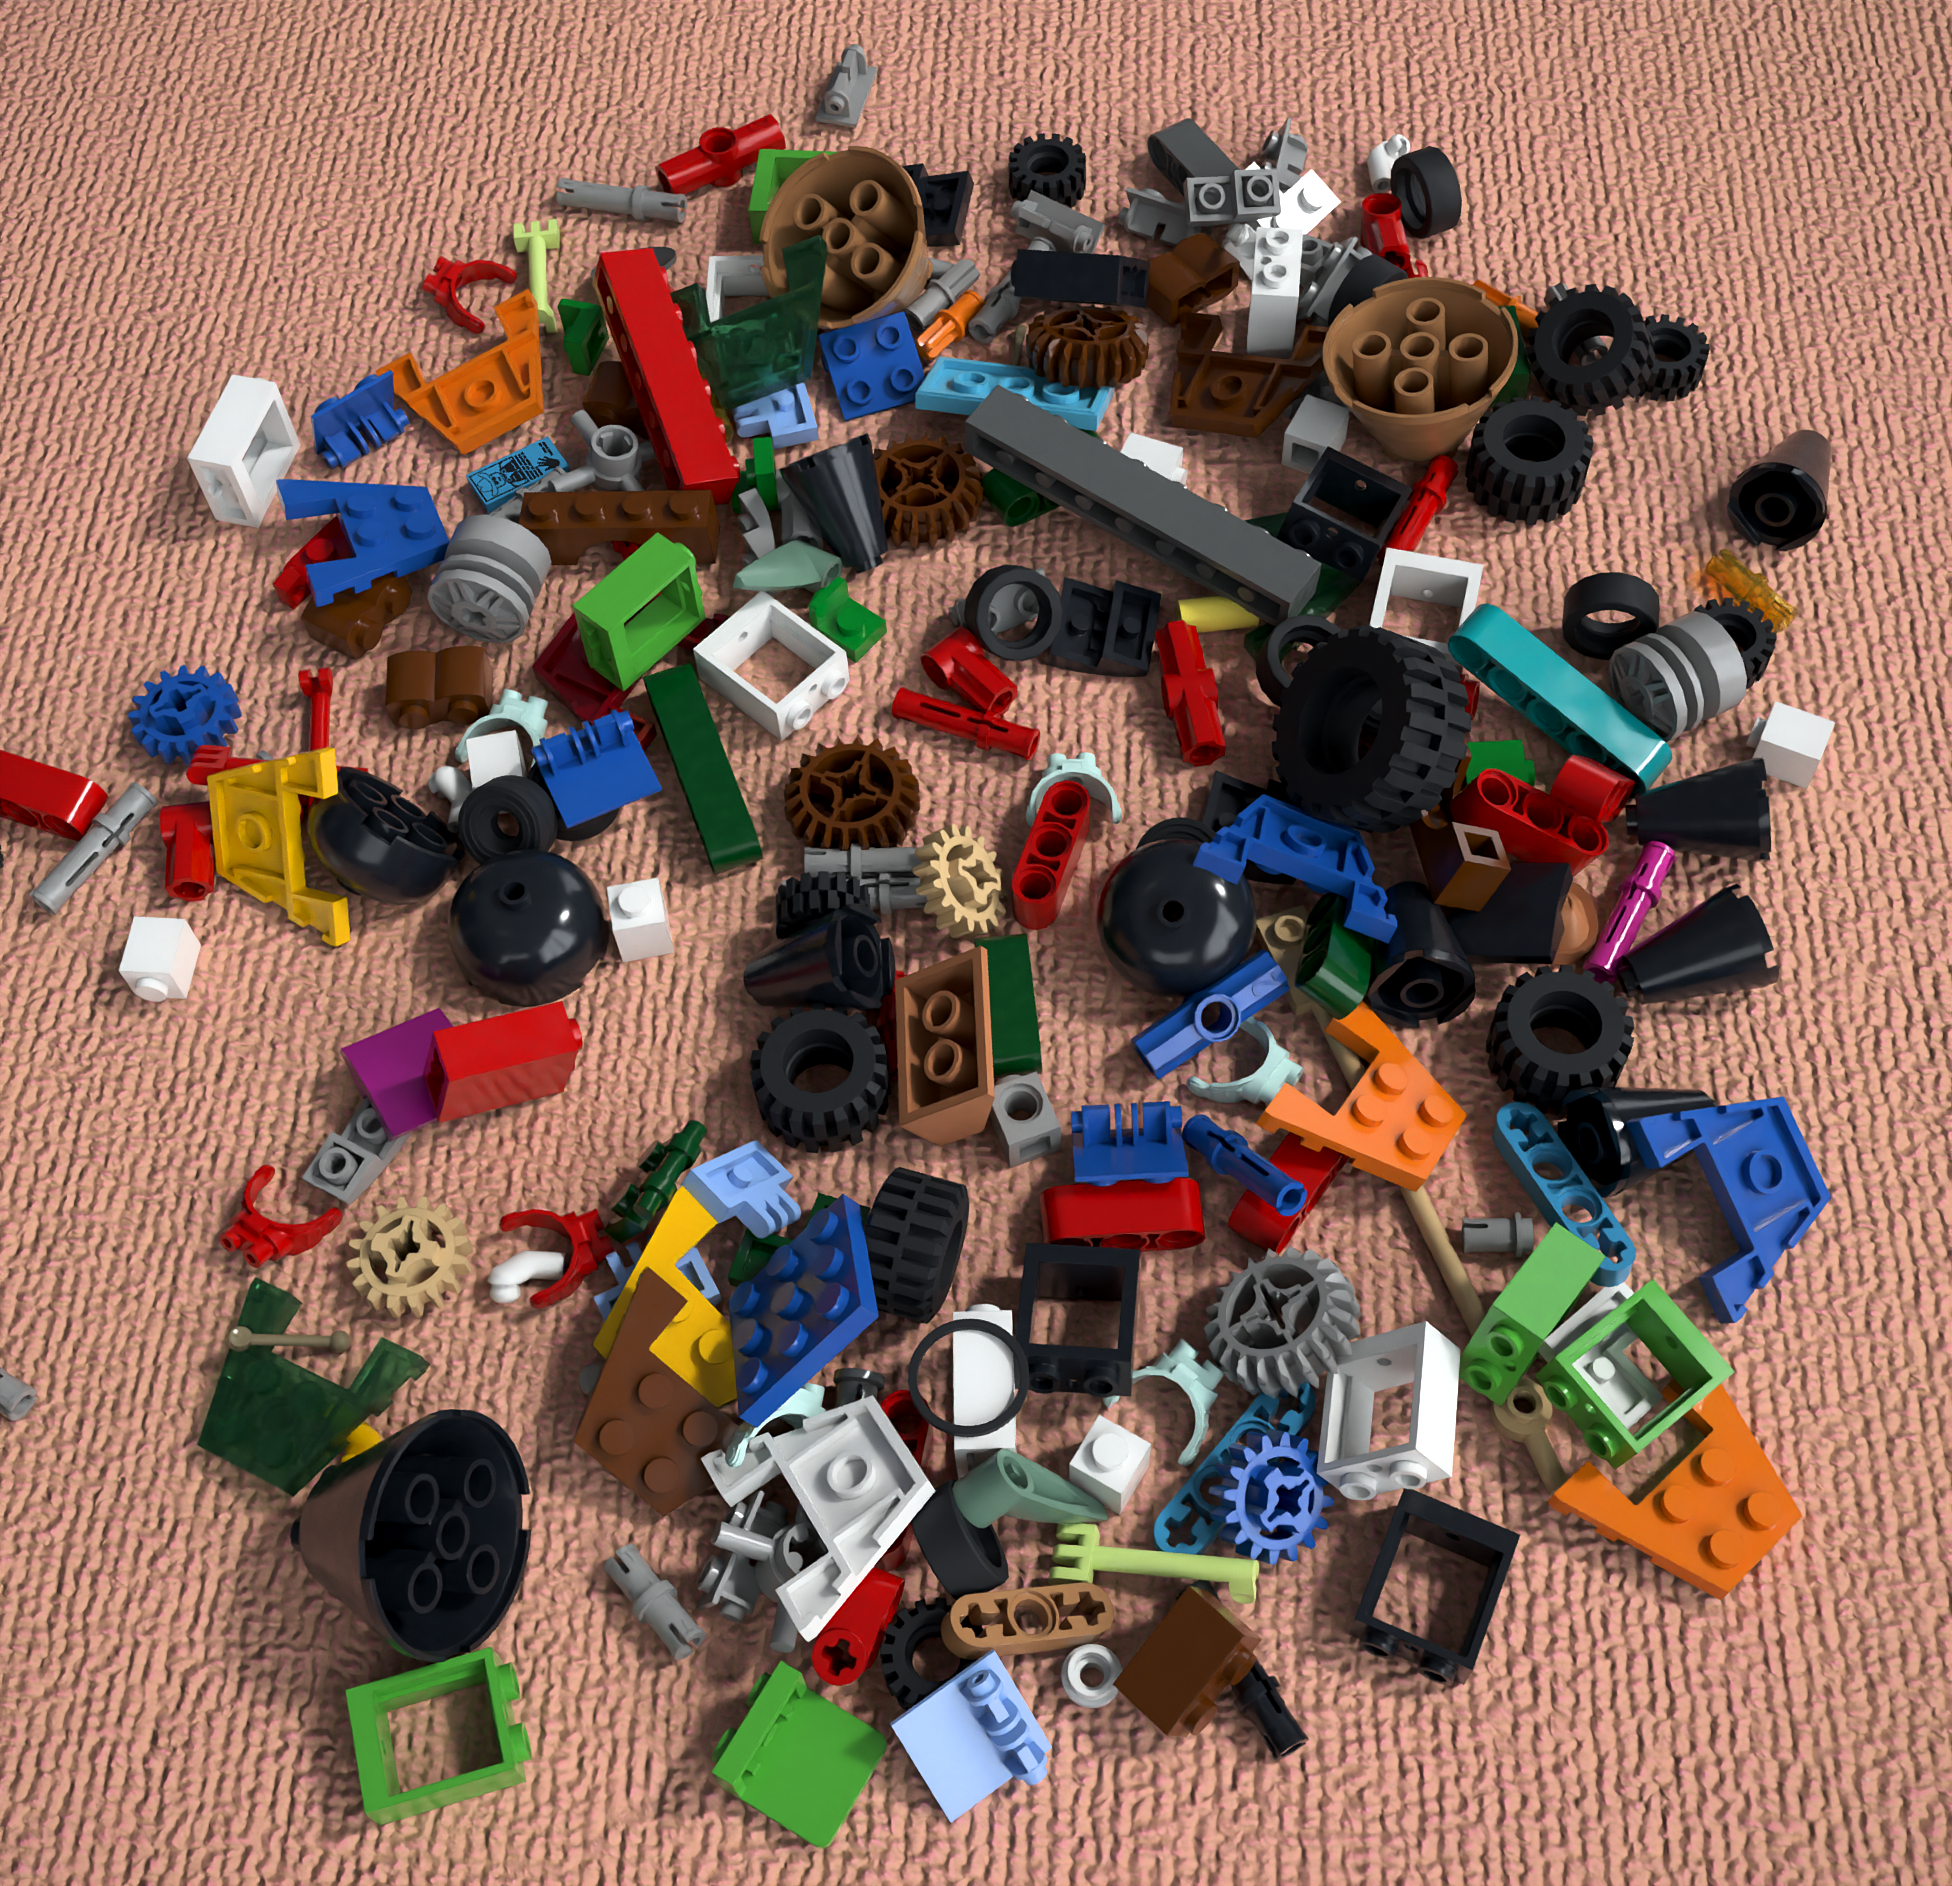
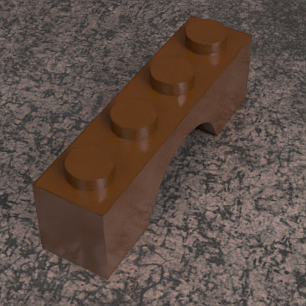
[519,490,720,565]
[1409,737,1511,912]

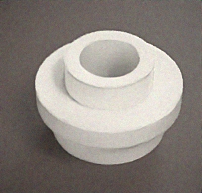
[1061,1644,1122,1708]

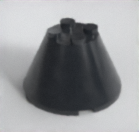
[290,1409,532,1662]

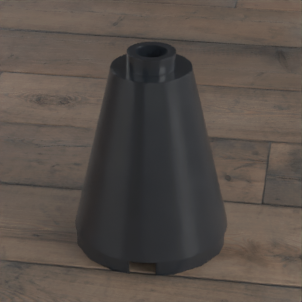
[1727,430,1832,551]
[779,433,889,574]
[1625,757,1771,862]
[1367,881,1476,1028]
[1616,884,1779,1005]
[743,903,896,1011]
[1558,1086,1718,1198]

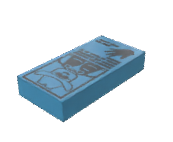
[466,436,570,514]

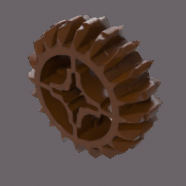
[1026,304,1149,390]
[873,433,984,551]
[784,735,921,851]

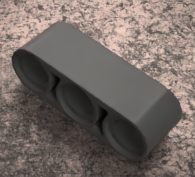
[1147,118,1240,197]

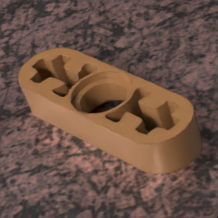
[941,1582,1114,1660]

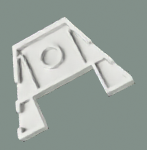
[701,1395,935,1642]

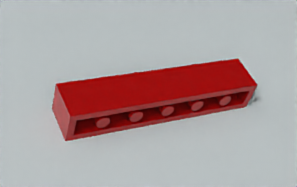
[593,248,740,506]

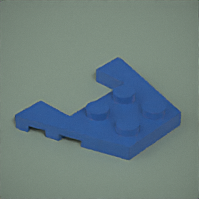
[276,479,449,607]
[1192,794,1397,944]
[1626,1096,1831,1324]

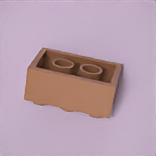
[895,946,995,1147]

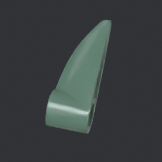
[733,540,843,593]
[952,1449,1108,1528]

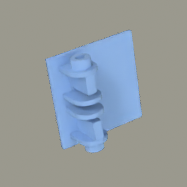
[890,1649,1052,1823]

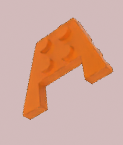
[375,288,544,455]
[1255,1000,1467,1192]
[1547,1378,1803,1600]

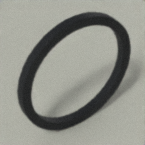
[908,1319,1029,1437]

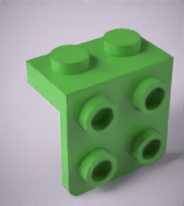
[712,1661,887,1849]

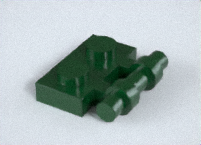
[603,1120,707,1244]

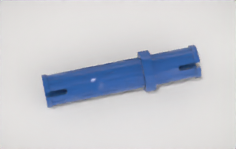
[1182,1114,1307,1216]

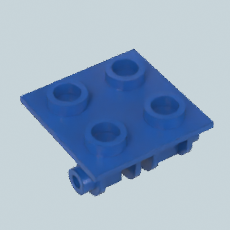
[818,311,925,421]
[311,370,410,469]
[531,709,662,829]
[1071,1101,1189,1186]

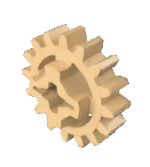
[912,824,1008,939]
[346,1196,473,1318]

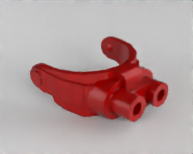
[422,256,517,334]
[219,1164,343,1268]
[499,1208,614,1309]

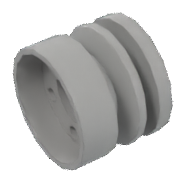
[427,514,552,643]
[1609,611,1747,742]

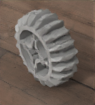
[1204,1245,1362,1400]

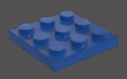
[728,1194,879,1428]

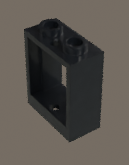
[1011,249,1150,308]
[1276,446,1413,582]
[1013,1243,1140,1398]
[1348,1488,1520,1685]

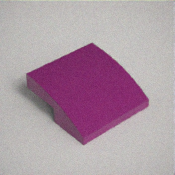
[340,1008,453,1142]

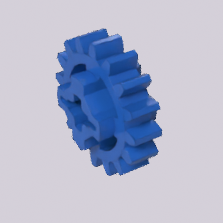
[128,665,242,765]
[1209,1429,1334,1565]

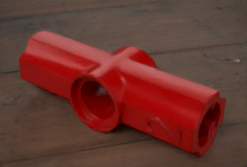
[655,114,786,194]
[1154,620,1226,767]

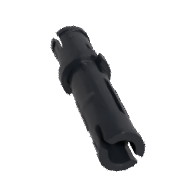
[1176,1580,1309,1761]

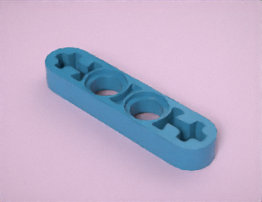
[1492,1102,1636,1287]
[1153,1382,1316,1555]

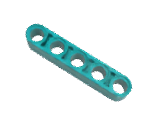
[1447,603,1673,798]

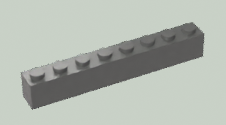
[965,385,1322,627]

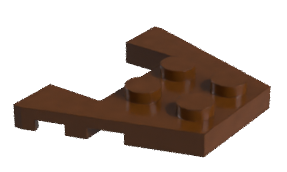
[1169,312,1330,438]
[572,1266,795,1517]

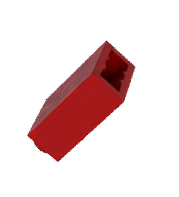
[423,1001,583,1123]

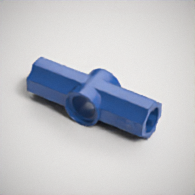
[1130,949,1290,1080]

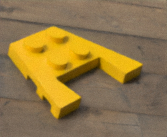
[207,747,351,947]
[593,1186,737,1408]

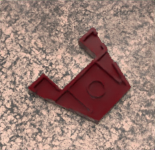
[532,605,730,752]

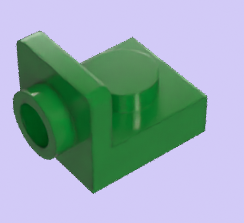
[557,298,609,376]
[731,437,779,514]
[808,576,887,663]

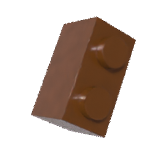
[1113,1586,1262,1737]

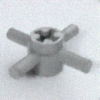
[548,410,656,492]
[711,1502,828,1653]

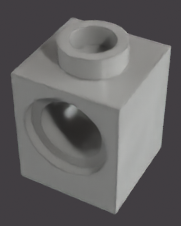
[988,1071,1061,1168]

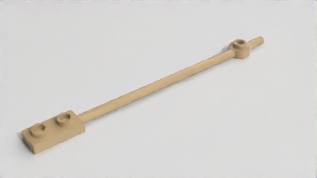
[1255,905,1568,1496]

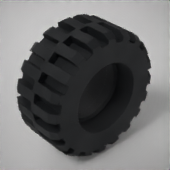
[1272,625,1471,833]

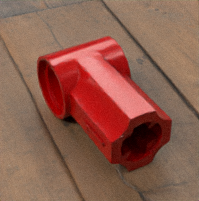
[1360,193,1411,270]
[920,626,1017,716]
[160,801,215,902]

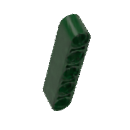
[643,662,763,875]

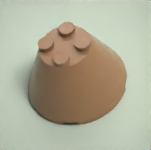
[759,146,933,329]
[1323,277,1518,461]

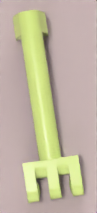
[514,219,560,334]
[1048,1523,1259,1604]

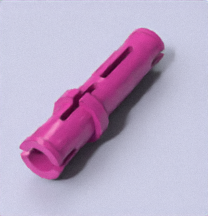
[1583,841,1676,984]

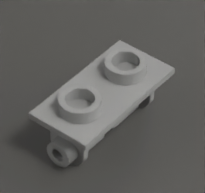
[815,44,878,127]
[1260,118,1308,194]
[1118,187,1212,247]
[1010,190,1105,254]
[1296,236,1372,327]
[948,567,1045,635]
[696,1490,789,1623]

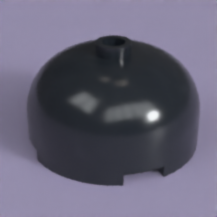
[307,767,466,905]
[1097,838,1257,999]
[447,849,609,1007]

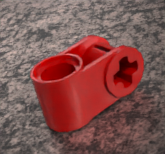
[812,1567,905,1686]

